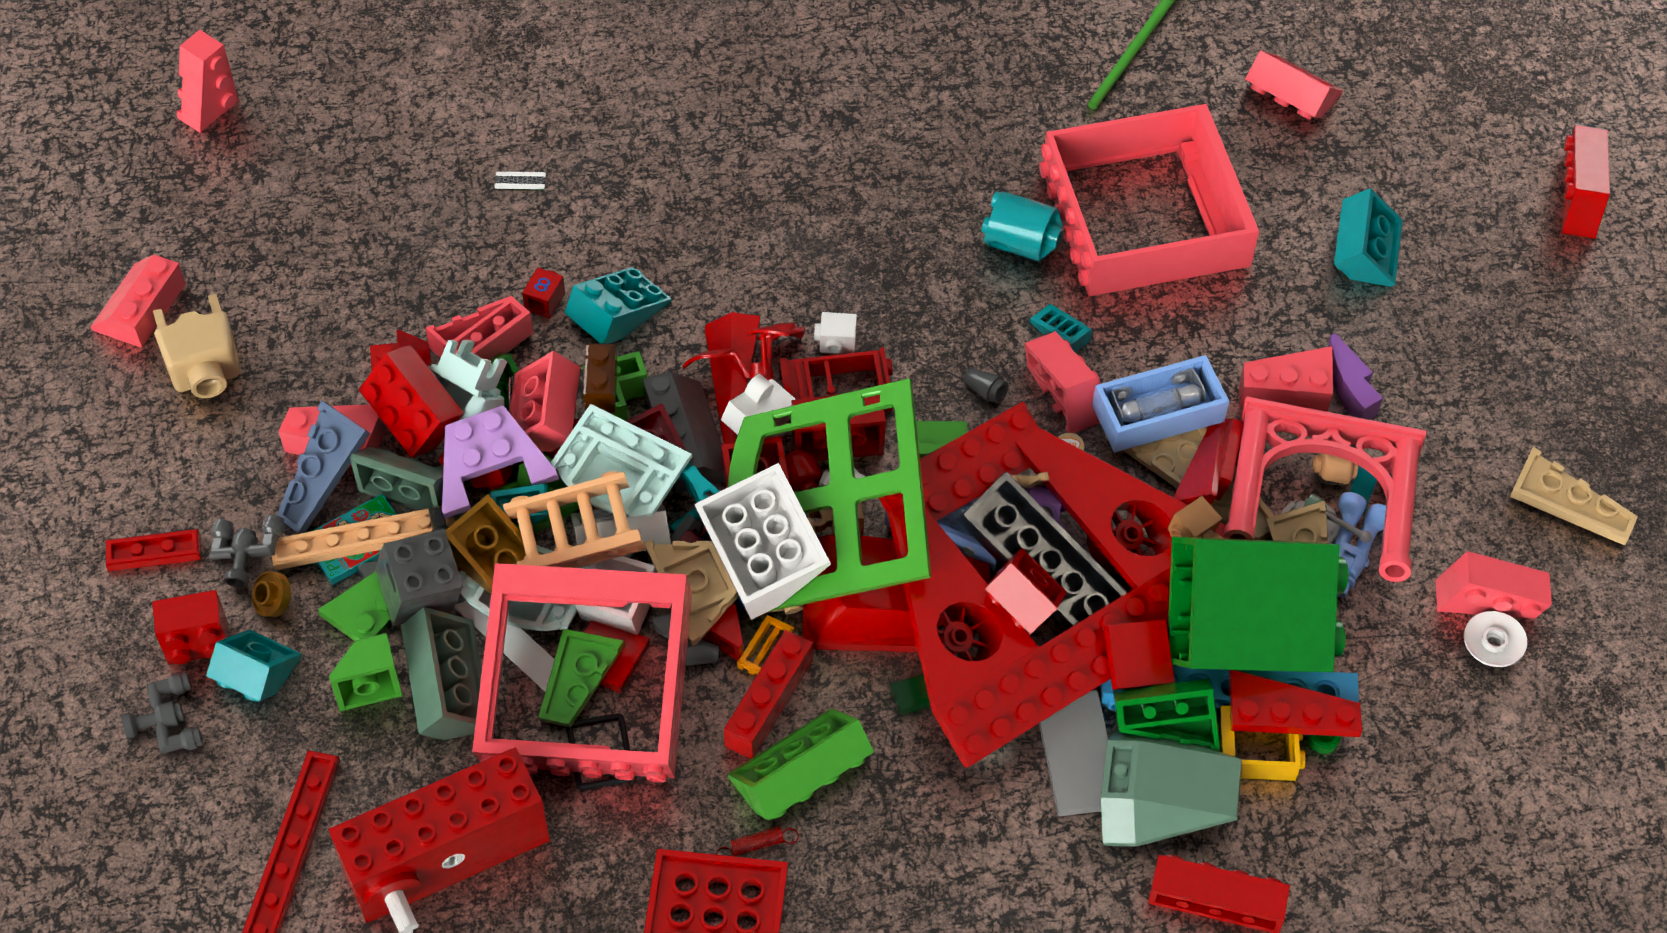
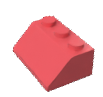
[1245,50,1344,120]
[91,254,186,348]
[509,351,580,451]

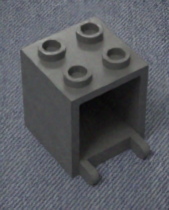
[375,529,466,626]

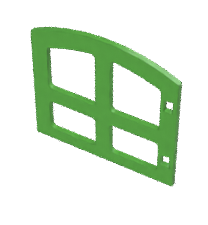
[728,378,932,612]

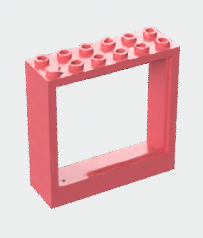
[1039,104,1259,297]
[472,563,693,782]

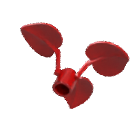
[682,323,806,381]

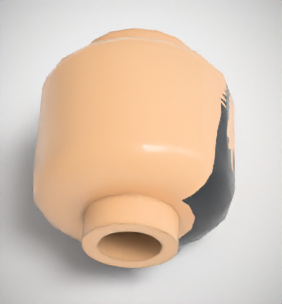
[1312,453,1358,486]

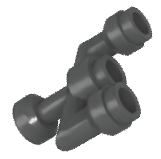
[209,515,285,588]
[121,671,203,754]

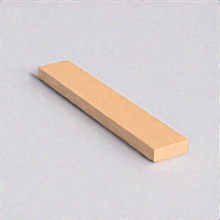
[272,506,456,571]

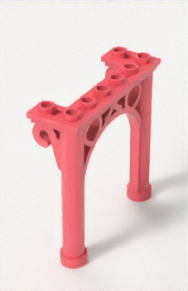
[1222,396,1426,582]

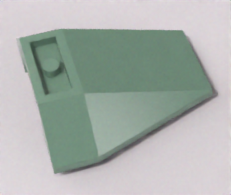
[1101,728,1242,847]

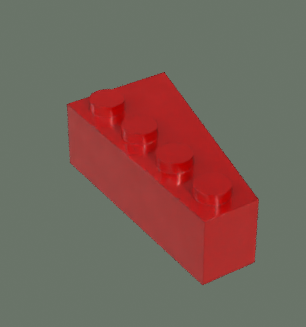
[1562,125,1610,239]

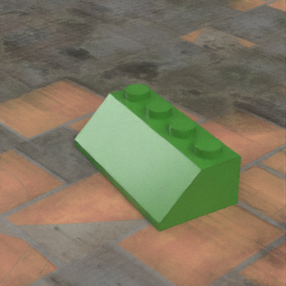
[727,708,874,820]

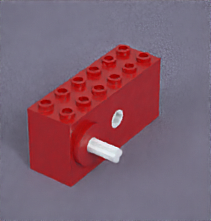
[328,747,550,933]

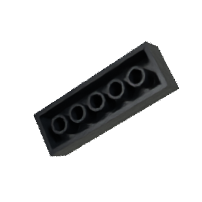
[957,471,1127,630]

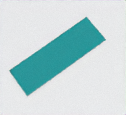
[1350,466,1377,515]

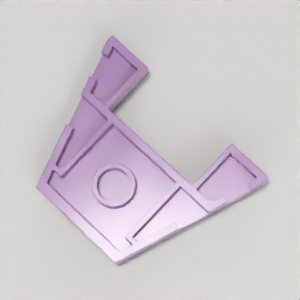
[442,405,559,519]

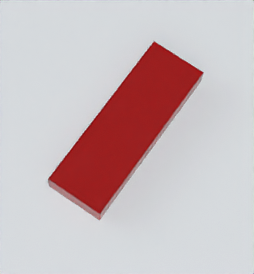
[105,529,201,572]

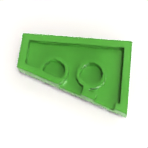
[538,629,626,728]

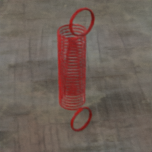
[716,826,799,857]

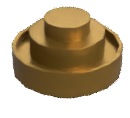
[251,571,291,617]

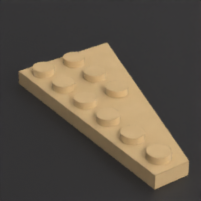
[1105,410,1274,540]

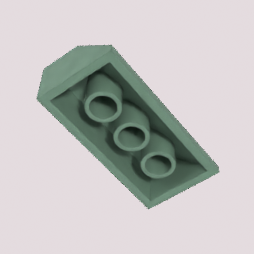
[401,607,482,740]

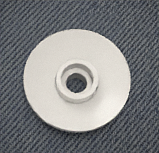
[1464,611,1527,667]

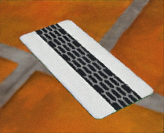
[495,172,546,190]

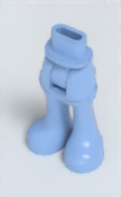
[1334,492,1386,598]

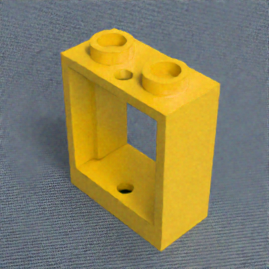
[1216,706,1305,781]

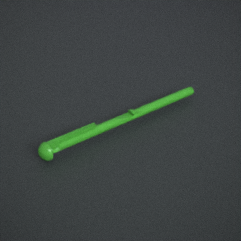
[1088,0,1175,110]

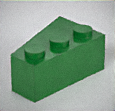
[1113,679,1220,751]

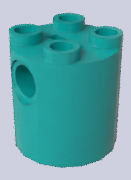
[981,191,1063,262]

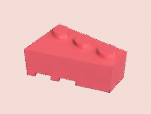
[425,296,534,359]
[1025,331,1101,433]
[1239,346,1333,412]
[278,404,387,467]
[1435,551,1552,619]

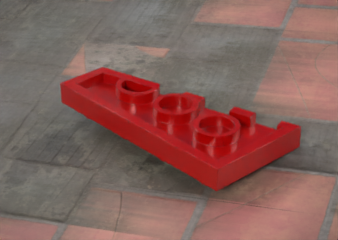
[1228,670,1362,737]

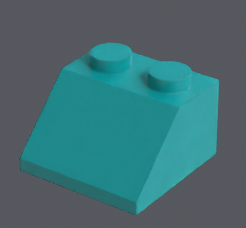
[206,629,302,702]

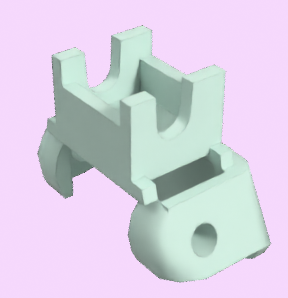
[428,340,507,420]

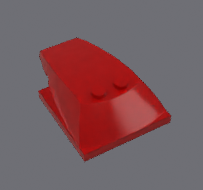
[802,535,990,652]

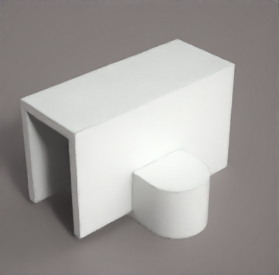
[721,374,795,435]

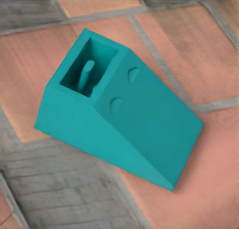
[564,267,671,344]

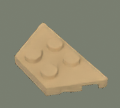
[644,541,738,647]

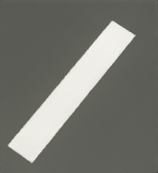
[454,571,555,692]

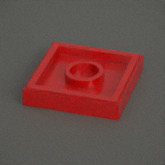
[1103,619,1175,690]
[584,620,650,694]

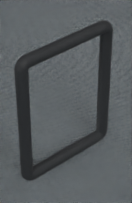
[566,713,635,790]

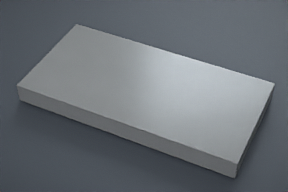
[1039,690,1108,817]

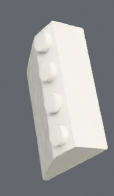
[694,463,831,620]

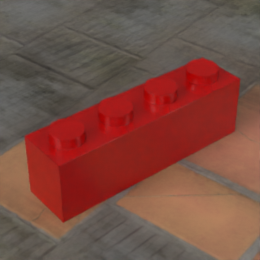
[724,630,813,759]
[1148,855,1290,933]

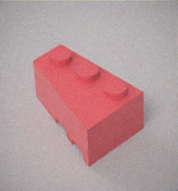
[177,30,239,133]

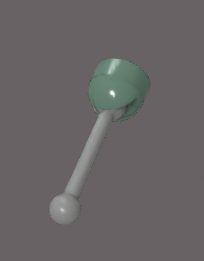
[1303,493,1372,543]

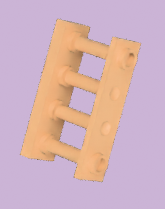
[503,471,645,568]

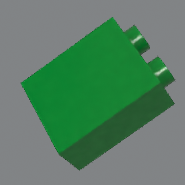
[1168,536,1349,673]

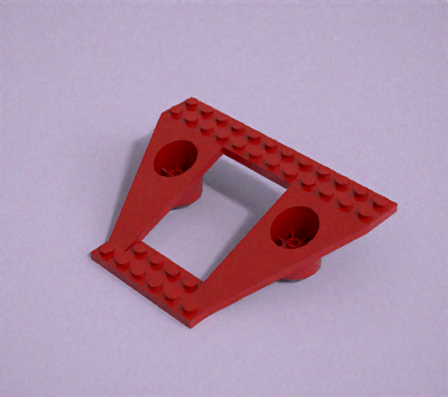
[879,401,1225,768]

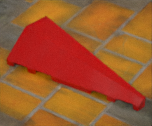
[705,312,761,444]

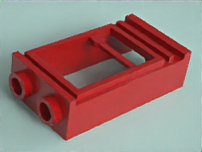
[779,347,893,423]

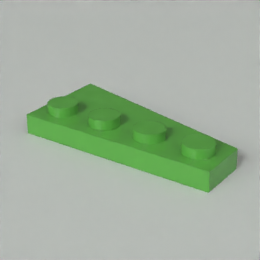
[318,571,391,641]

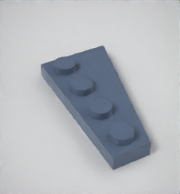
[277,400,370,533]

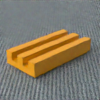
[737,615,795,676]

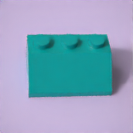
[1334,188,1403,287]

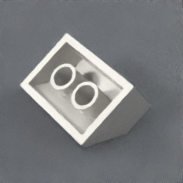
[571,503,671,558]

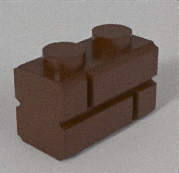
[583,344,618,414]

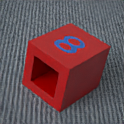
[522,267,565,319]

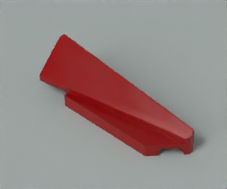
[1173,418,1244,505]

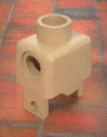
[153,294,240,398]

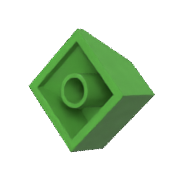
[329,633,402,712]

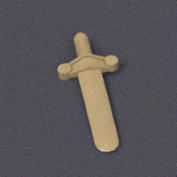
[1011,472,1049,488]

